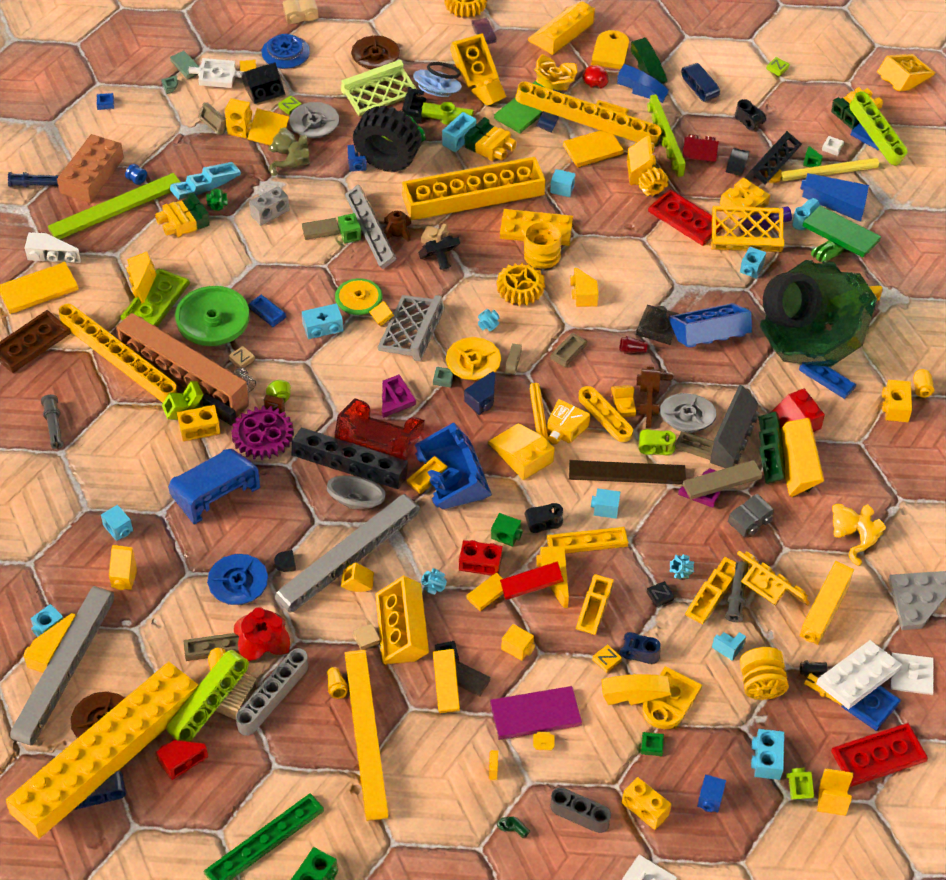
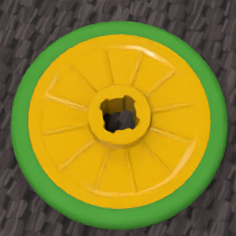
[335,278,382,315]

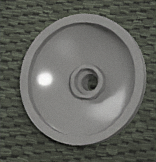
[327,476,385,509]

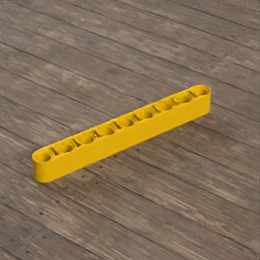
[515,81,662,146]
[59,304,177,403]
[345,650,388,821]

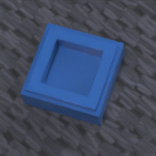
[97,93,114,110]

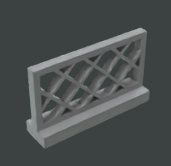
[378,295,445,361]

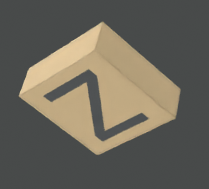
[228,346,255,370]

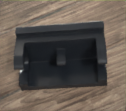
[402,87,426,124]

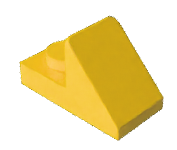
[611,385,636,417]

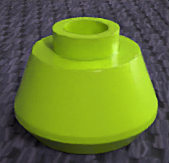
[266,380,291,403]

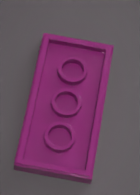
[490,686,582,740]

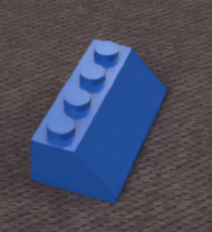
[669,303,752,347]

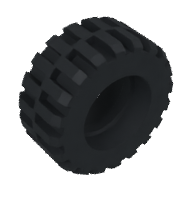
[353,106,422,172]

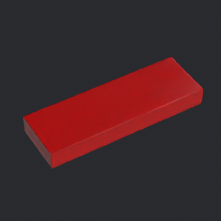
[500,561,564,600]

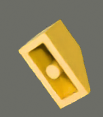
[109,545,137,590]

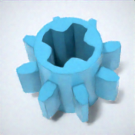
[478,309,499,331]
[669,554,694,579]
[421,568,447,595]

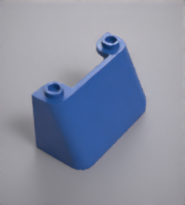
[415,422,492,510]
[168,449,261,524]

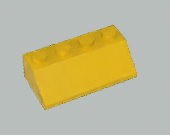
[528,1,595,55]
[376,575,429,664]

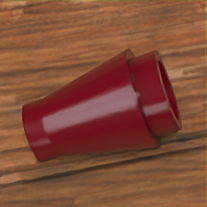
[619,336,648,354]

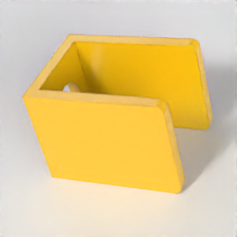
[817,769,853,816]

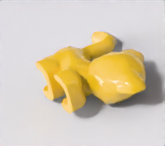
[832,504,886,566]

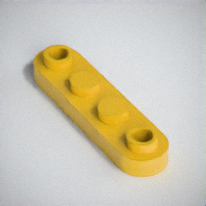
[578,386,633,442]

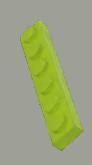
[647,94,686,177]

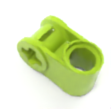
[639,429,676,456]

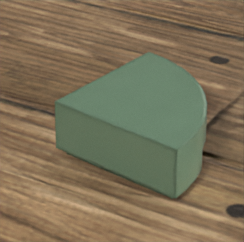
[161,76,178,94]

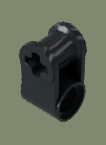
[735,99,766,130]
[525,503,563,533]

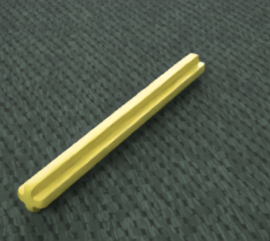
[781,158,879,181]

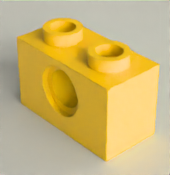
[882,379,912,422]

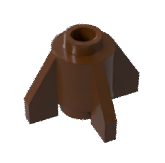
[384,210,411,241]

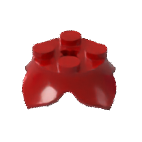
[234,607,290,661]

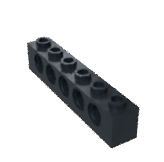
[291,427,408,489]

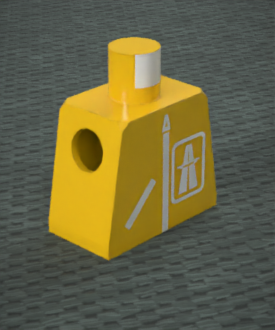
[547,399,590,444]

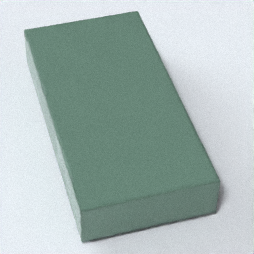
[170,51,199,79]

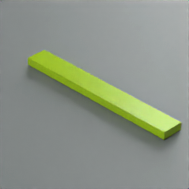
[48,173,180,240]

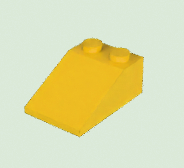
[450,33,499,88]
[877,54,936,92]
[488,423,555,481]

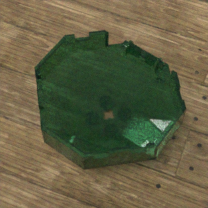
[760,260,877,367]

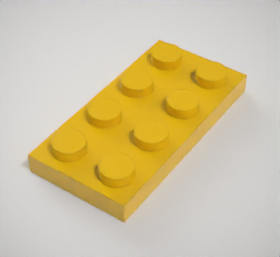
[500,209,573,246]

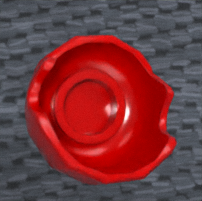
[582,65,609,89]

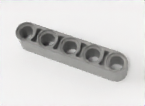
[236,648,308,735]

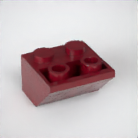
[682,134,719,162]

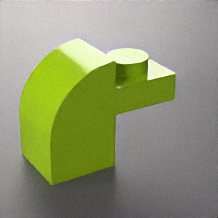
[162,381,203,420]

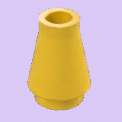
[327,667,348,699]

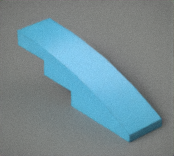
[170,162,241,200]

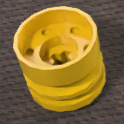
[524,221,561,269]
[739,647,789,700]

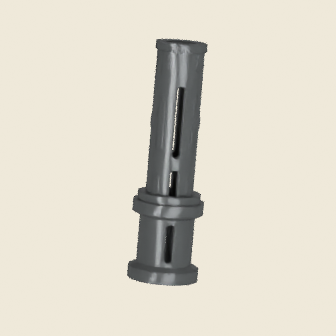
[41,394,63,449]
[725,561,749,622]

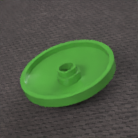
[175,286,250,346]

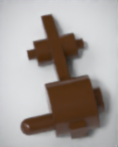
[636,366,673,428]

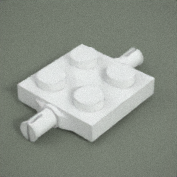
[189,58,244,88]

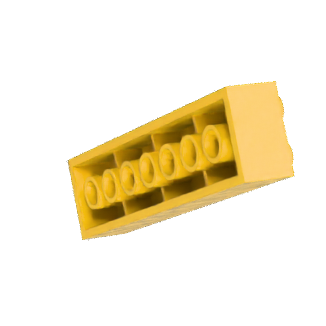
[402,157,545,221]

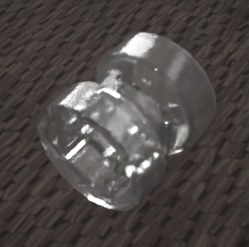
[233,367,256,393]

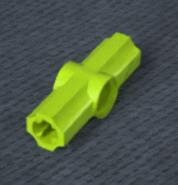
[421,102,474,125]

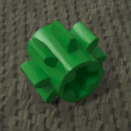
[206,189,228,211]

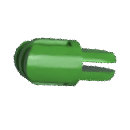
[811,240,844,264]

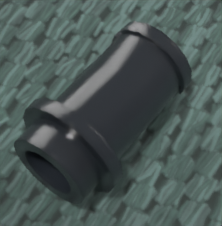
[800,660,828,677]

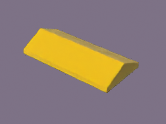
[781,418,824,497]

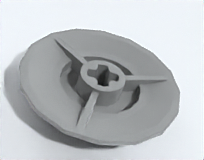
[289,102,339,139]
[660,393,716,433]

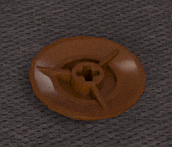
[351,35,400,70]
[71,691,125,738]

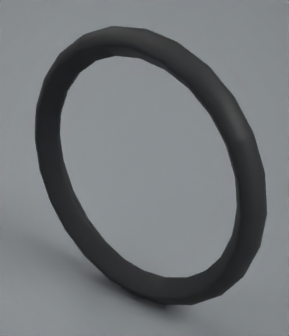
[427,62,461,79]

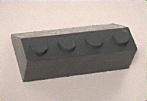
[710,385,760,468]

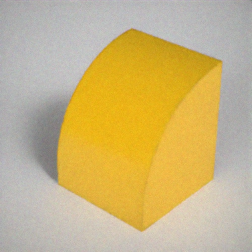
[341,562,374,592]

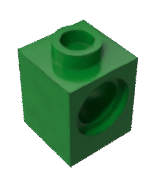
[491,513,523,547]

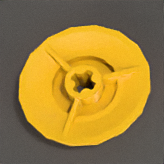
[446,337,501,381]

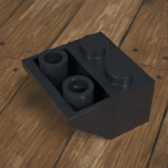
[240,62,286,104]

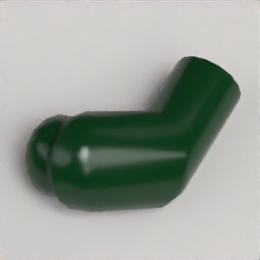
[497,817,530,839]

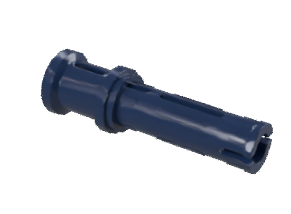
[8,172,59,188]

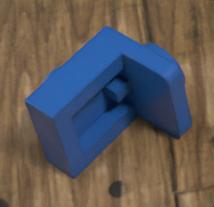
[428,467,463,490]

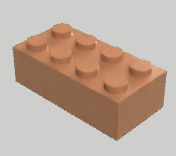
[57,134,124,203]

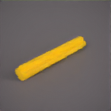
[530,383,548,441]

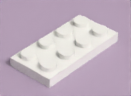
[816,640,902,709]

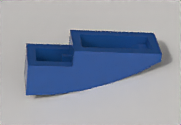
[617,64,669,103]

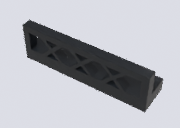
[745,131,802,185]

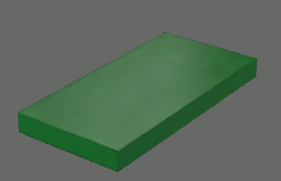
[802,206,881,258]

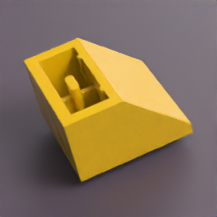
[627,136,656,185]

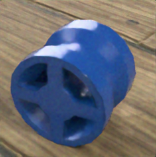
[125,164,147,185]

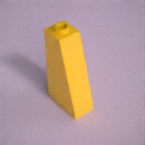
[800,561,854,645]

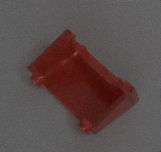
[334,398,425,461]

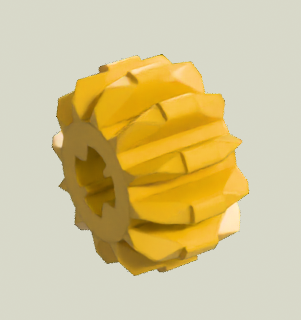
[638,167,668,197]

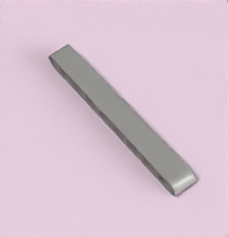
[275,494,420,613]
[10,586,114,746]

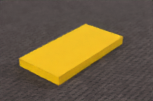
[0,262,79,314]

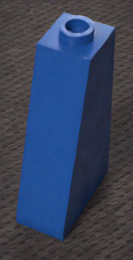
[800,173,869,221]

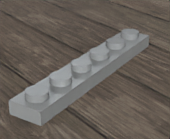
[344,185,397,269]

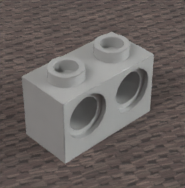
[249,186,290,226]

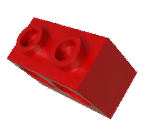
[459,540,503,576]

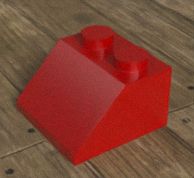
[770,388,825,432]

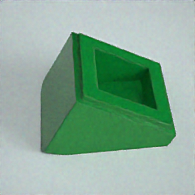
[803,146,823,167]

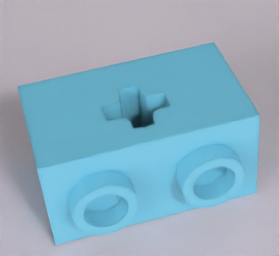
[301,303,343,339]

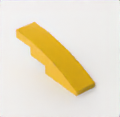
[685,557,736,625]

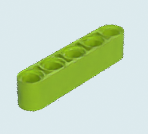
[849,91,907,166]
[167,650,249,742]

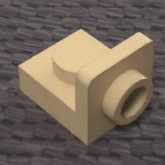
[421,223,449,244]

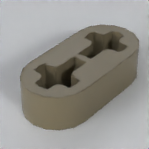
[505,343,522,375]

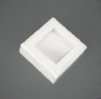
[822,136,844,156]

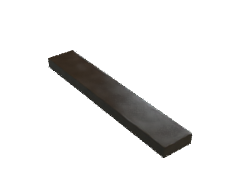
[569,460,686,485]

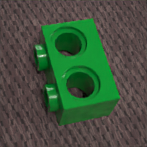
[291,847,338,880]

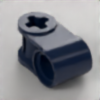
[619,632,661,664]

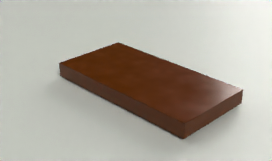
[0,310,71,374]

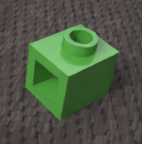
[338,213,361,244]

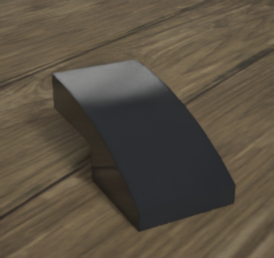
[725,148,750,176]

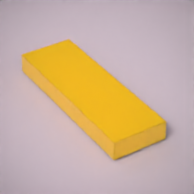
[433,649,460,713]

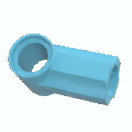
[792,198,821,230]

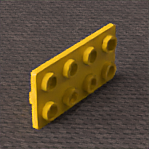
[737,551,810,606]

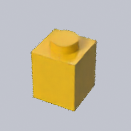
[501,624,535,661]

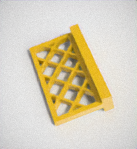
[711,206,784,252]

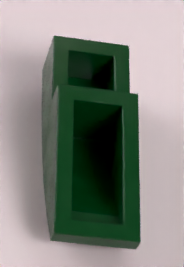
[630,37,667,84]

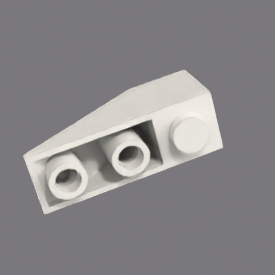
[25,232,81,263]

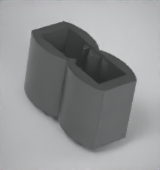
[728,494,774,537]

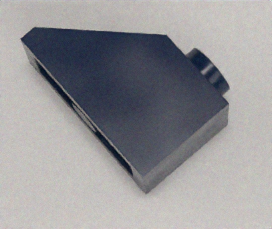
[464,371,495,415]

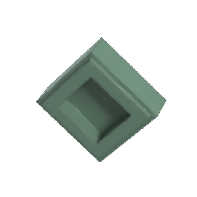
[433,367,454,388]

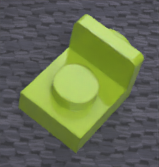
[786,768,814,800]

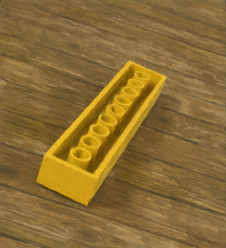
[6,661,199,839]

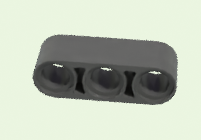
[550,788,611,833]

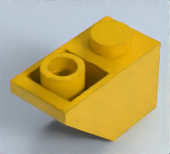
[471,78,507,105]
[570,268,599,307]

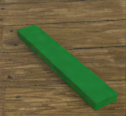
[204,793,324,880]

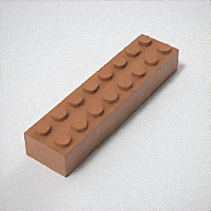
[116,313,249,418]

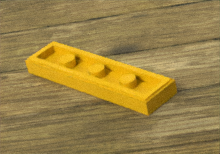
[547,527,628,554]

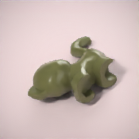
[268,128,310,176]

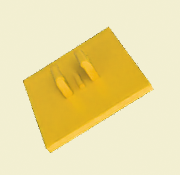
[247,108,289,146]

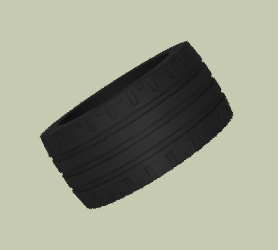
[763,272,822,328]

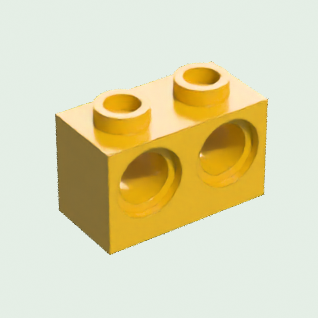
[225,98,252,138]
[177,405,221,442]
[622,777,671,830]

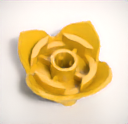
[534,54,578,90]

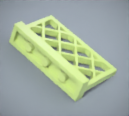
[341,60,418,116]

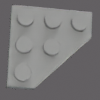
[888,571,946,630]

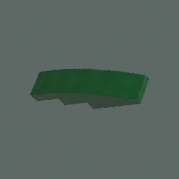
[758,411,785,484]

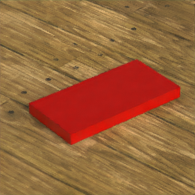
[648,189,725,246]
[831,723,928,787]

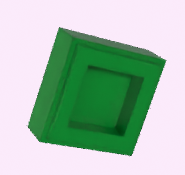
[641,732,664,756]

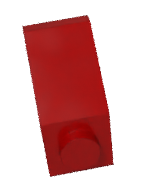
[156,740,208,780]

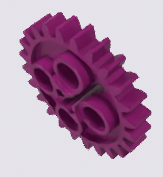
[231,405,294,460]

